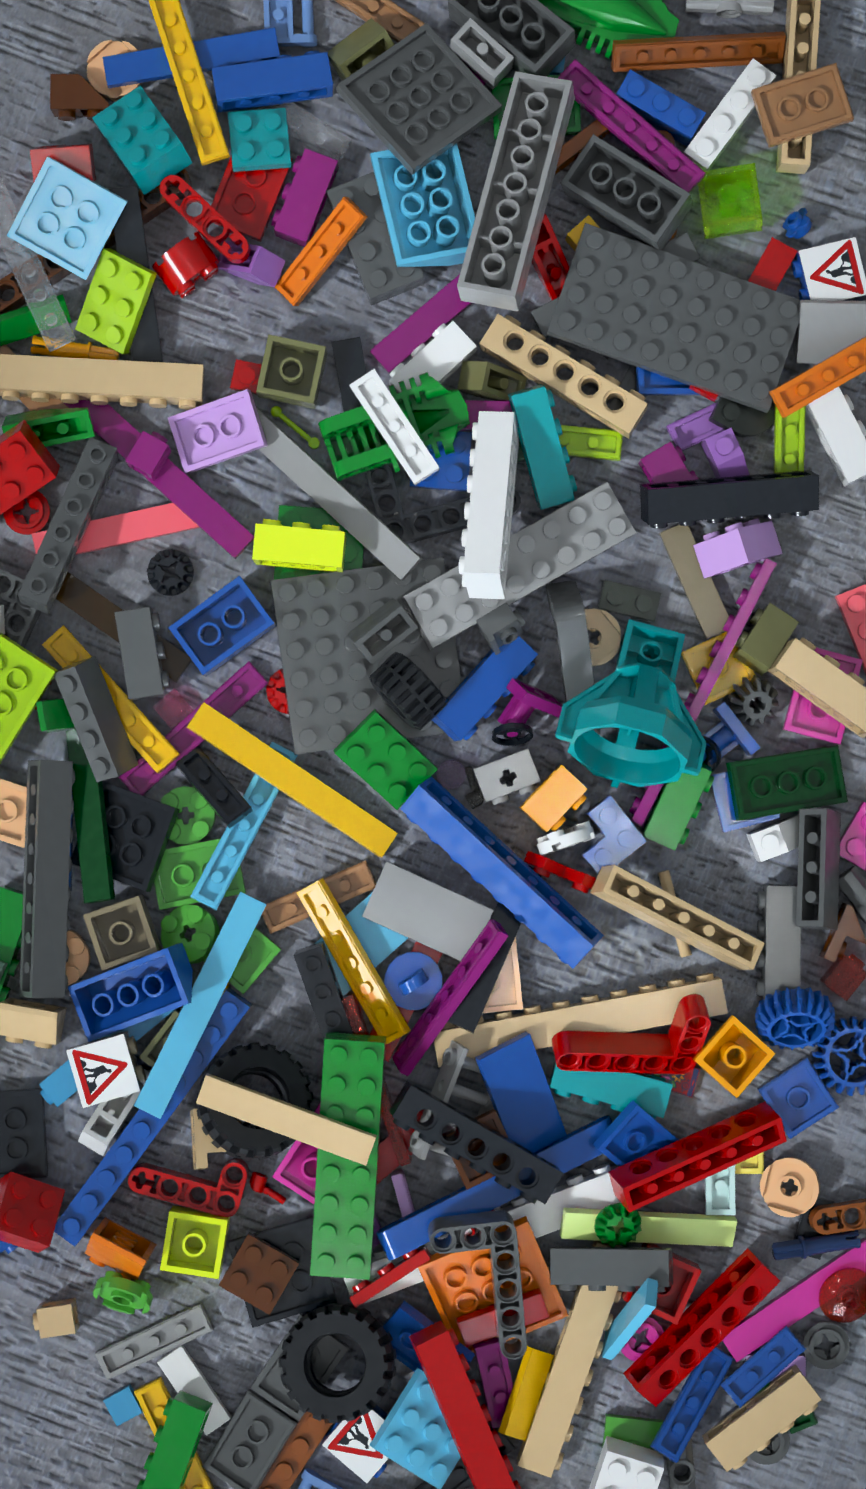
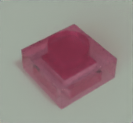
[153,688,194,729]

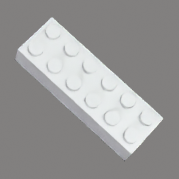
[459,411,519,599]

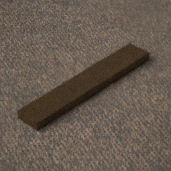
[56,572,192,683]

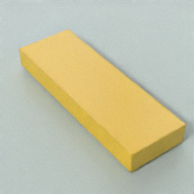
[498,1346,554,1441]

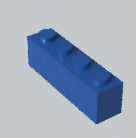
[212,51,333,113]
[432,636,538,741]

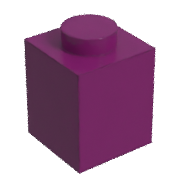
[125,431,172,481]

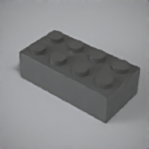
[448,0,575,77]
[560,134,693,250]
[326,172,425,306]

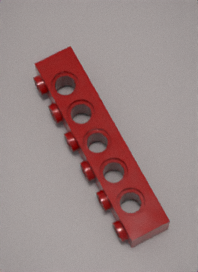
[608,1102,787,1213]
[623,1248,780,1407]

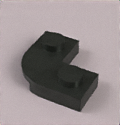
[708,397,775,438]

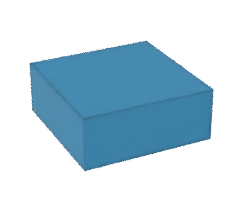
[103,1384,143,1426]

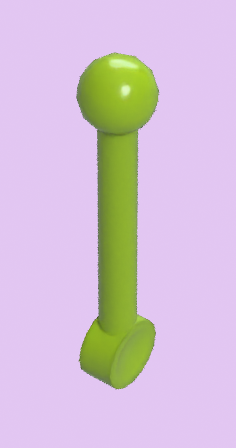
[270,406,320,449]

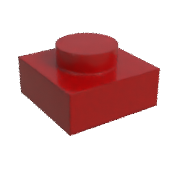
[230,359,262,395]

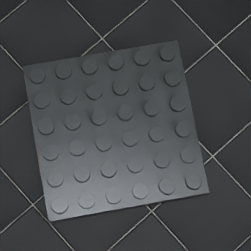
[270,557,461,755]

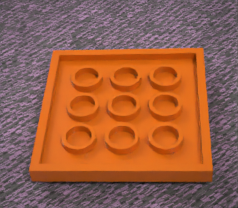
[418,1216,569,1354]

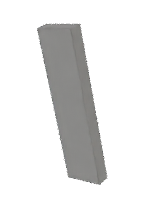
[95,1302,214,1380]

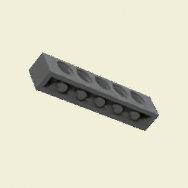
[18,438,118,614]

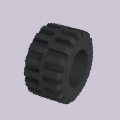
[369,652,446,730]

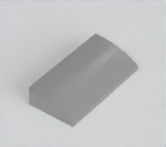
[794,300,866,364]
[362,862,494,961]

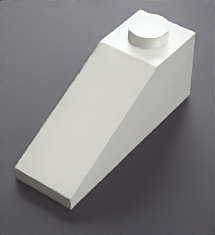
[78,1069,150,1156]

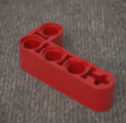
[128,1158,249,1217]

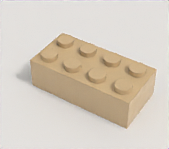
[768,638,866,738]

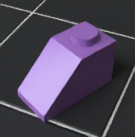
[217,240,285,288]
[701,427,749,478]

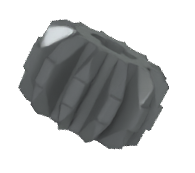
[728,675,779,726]

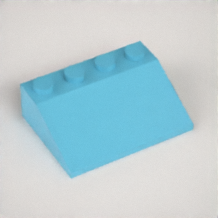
[370,143,475,267]

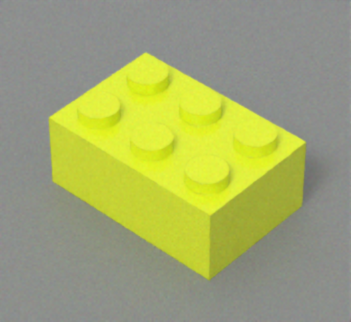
[252,519,346,572]

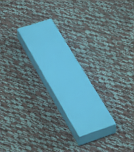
[602,1278,658,1360]

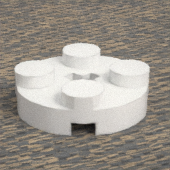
[536,821,596,856]

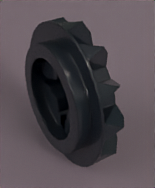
[147,549,194,596]

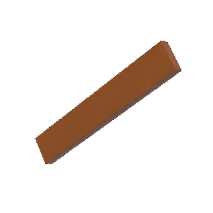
[611,31,786,72]

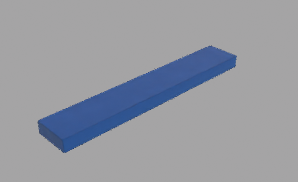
[103,27,280,89]

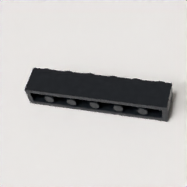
[640,470,819,528]

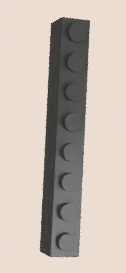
[19,760,75,998]

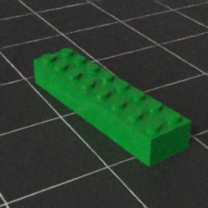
[310,1032,386,1280]

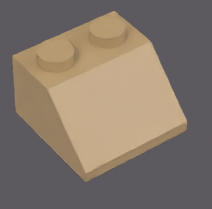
[0,998,67,1049]

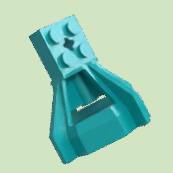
[555,619,706,788]

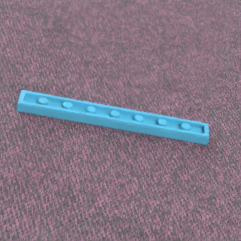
[134,892,267,1119]

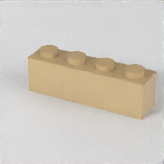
[702,1364,821,1472]

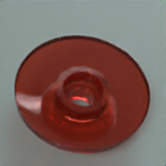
[819,1268,866,1323]

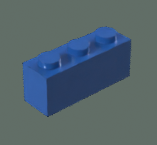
[616,70,706,147]

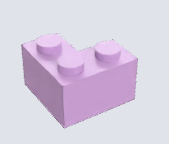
[693,518,783,579]

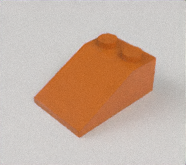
[85,1217,157,1280]

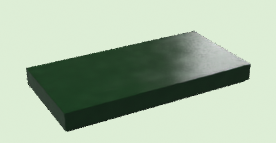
[726,745,848,821]

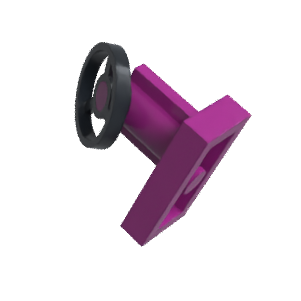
[492,678,563,746]

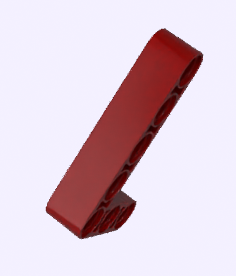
[552,994,711,1074]

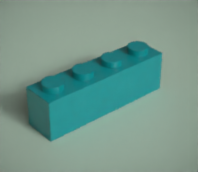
[508,384,577,510]
[549,1061,673,1119]

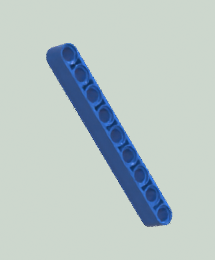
[376,1115,612,1260]

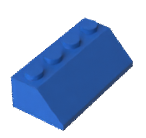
[68,943,193,1042]

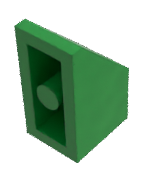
[36,699,75,733]

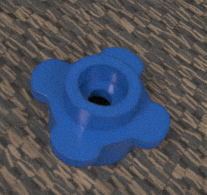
[783,208,812,239]

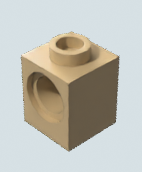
[33,1298,80,1339]

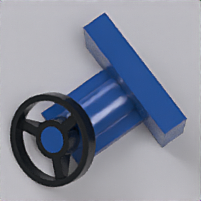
[702,701,760,774]

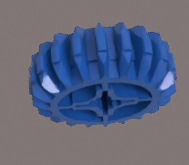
[755,986,835,1050]
[812,1016,866,1096]

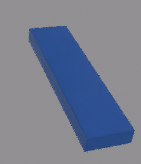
[650,1347,734,1463]

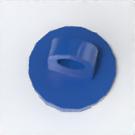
[384,952,442,1010]

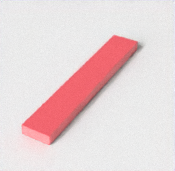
[32,503,200,555]

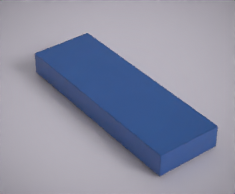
[720,1326,806,1408]

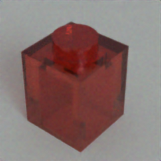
[819,954,866,1001]

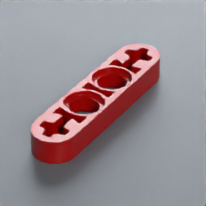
[160,175,251,264]

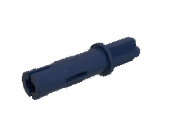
[772,1230,861,1260]

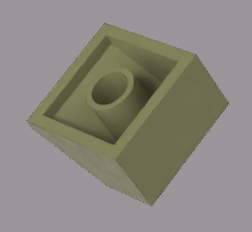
[328,18,394,81]

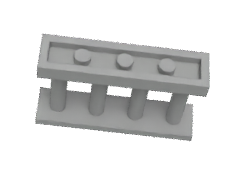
[408,1040,494,1160]

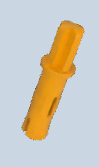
[31,335,119,360]

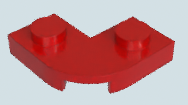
[524,851,596,894]

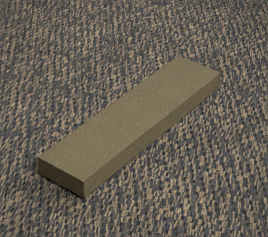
[659,525,729,640]

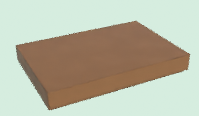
[751,63,854,148]

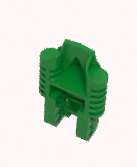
[538,0,679,59]
[318,372,470,481]

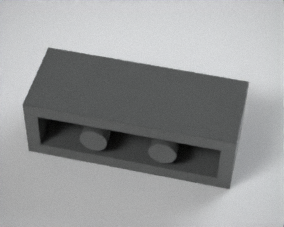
[114,607,170,701]

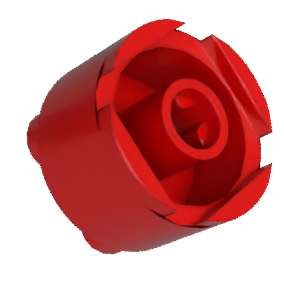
[152,232,220,299]

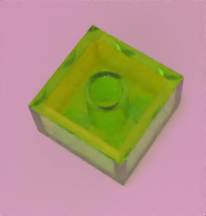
[697,163,763,239]

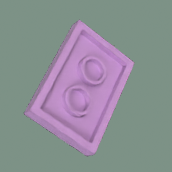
[168,389,268,474]

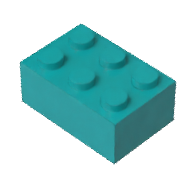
[92,86,193,195]

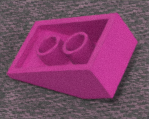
[272,1101,321,1204]

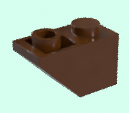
[50,74,110,121]

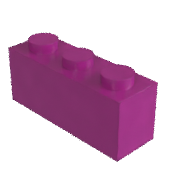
[271,148,339,247]

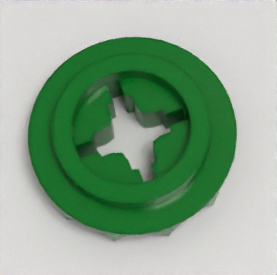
[594,1203,642,1248]

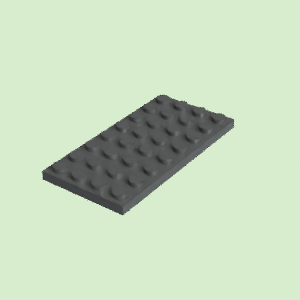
[547,223,800,413]

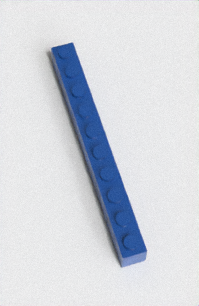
[54,987,252,1247]

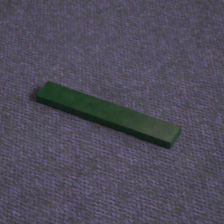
[66,729,115,904]

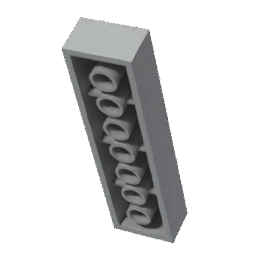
[457,71,575,312]
[401,482,636,650]

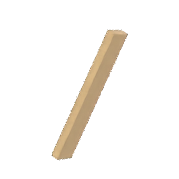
[196,1073,377,1166]

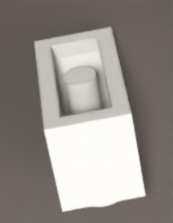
[746,814,799,862]

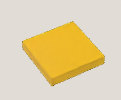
[681,632,755,706]

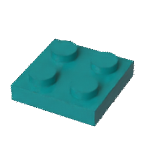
[228,108,291,172]

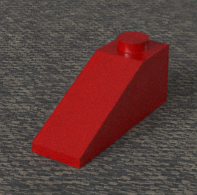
[531,213,570,301]

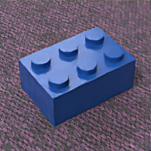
[168,576,276,677]

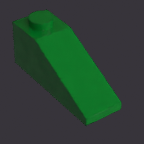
[1,407,95,447]

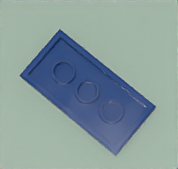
[475,1031,567,1153]

